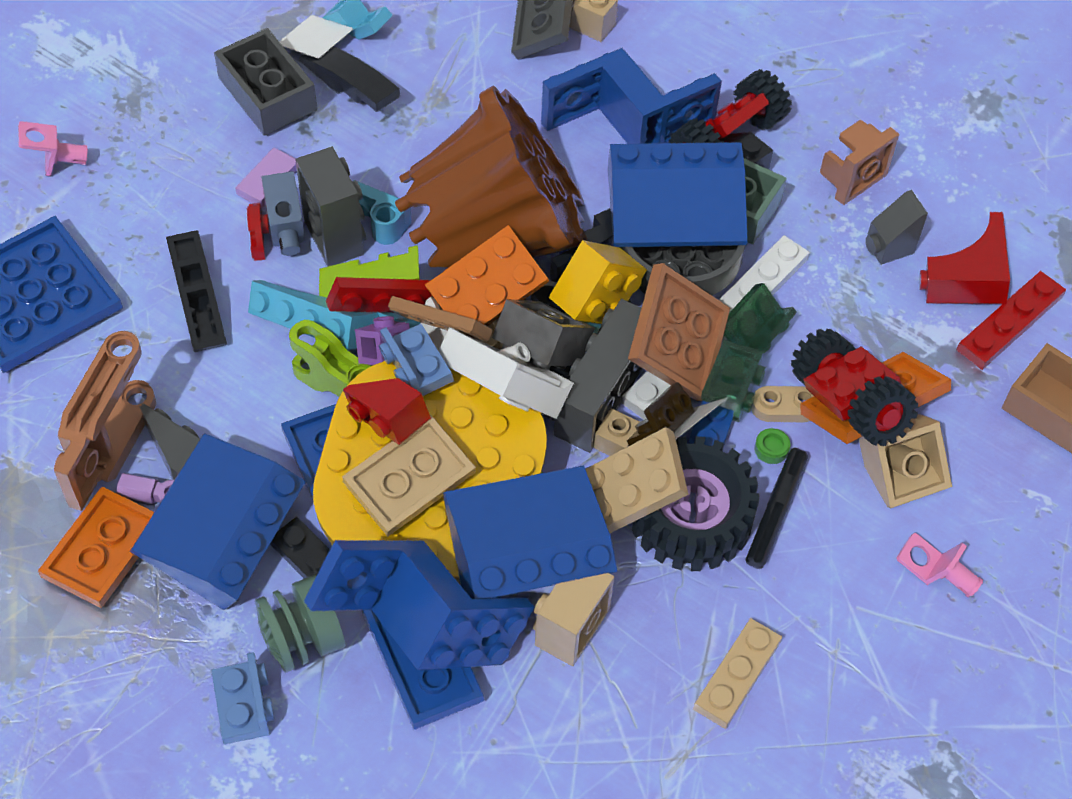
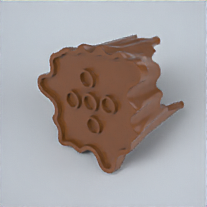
[395,85,587,268]

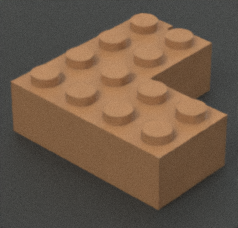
[1001,343,1072,453]

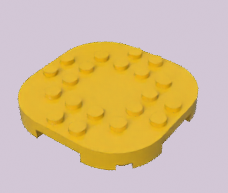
[313,361,547,585]

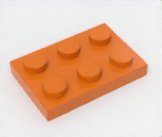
[425,225,549,326]
[38,486,154,609]

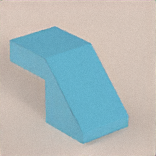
[322,0,393,40]

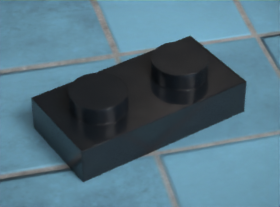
[270,516,330,579]

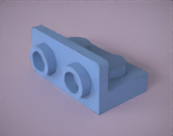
[378,324,454,396]
[211,652,275,745]

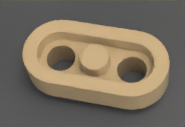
[751,386,814,422]

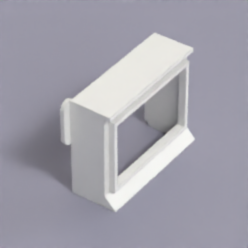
[438,327,574,419]

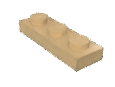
[693,618,783,729]

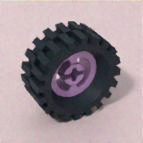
[632,436,759,571]

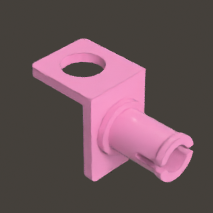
[18,121,88,176]
[896,533,983,598]

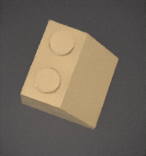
[859,414,952,508]
[533,573,615,667]

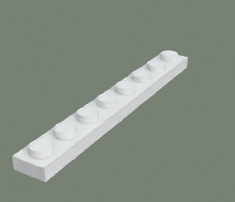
[621,235,810,420]

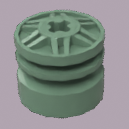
[255,574,346,673]

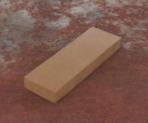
[388,296,493,342]

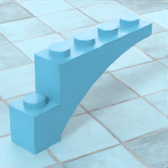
[248,280,420,350]

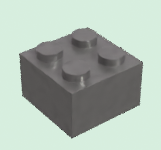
[492,299,595,370]

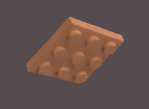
[628,263,730,401]

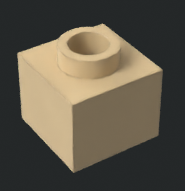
[594,408,640,456]

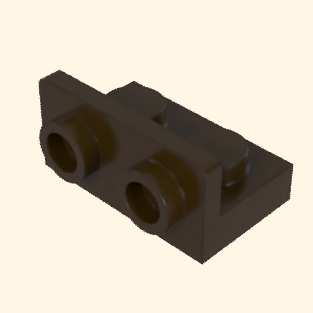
[626,382,695,446]

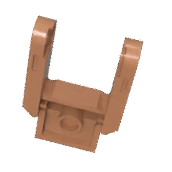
[54,331,156,511]

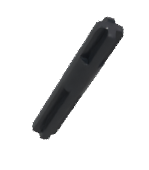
[745,448,808,569]

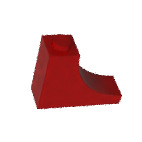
[919,212,1010,304]

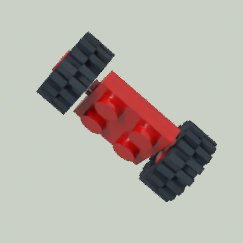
[669,69,792,143]
[791,328,918,446]

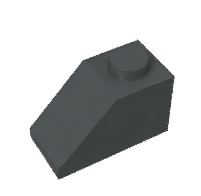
[865,190,928,265]

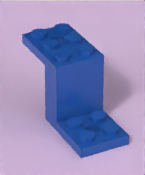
[541,48,722,144]
[304,540,535,670]

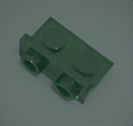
[724,283,797,357]
[701,340,766,422]

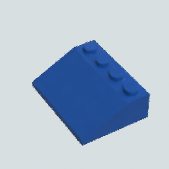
[608,142,747,247]
[130,433,306,610]
[443,466,618,599]

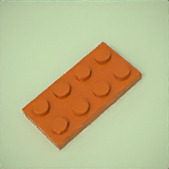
[800,352,951,444]

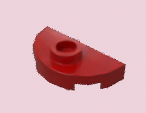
[247,202,269,261]

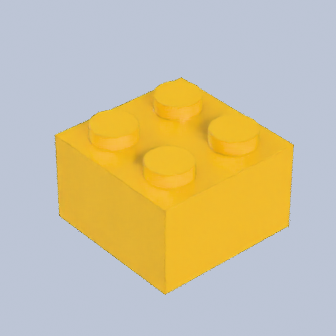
[549,240,647,324]

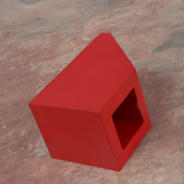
[343,378,431,445]

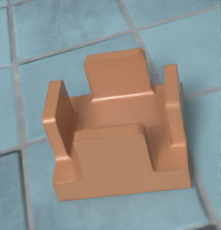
[820,120,899,206]

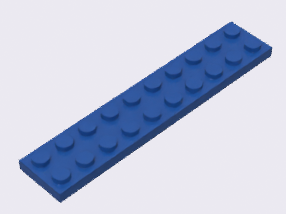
[281,404,484,730]

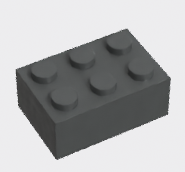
[214,28,317,135]
[295,146,366,267]

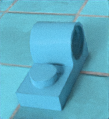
[353,180,411,245]

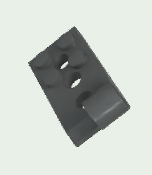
[511,0,572,60]

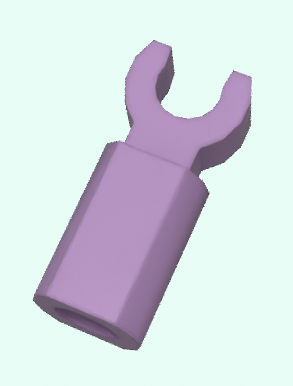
[117,473,174,504]

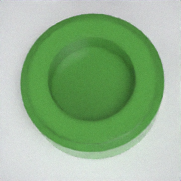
[754,428,790,464]

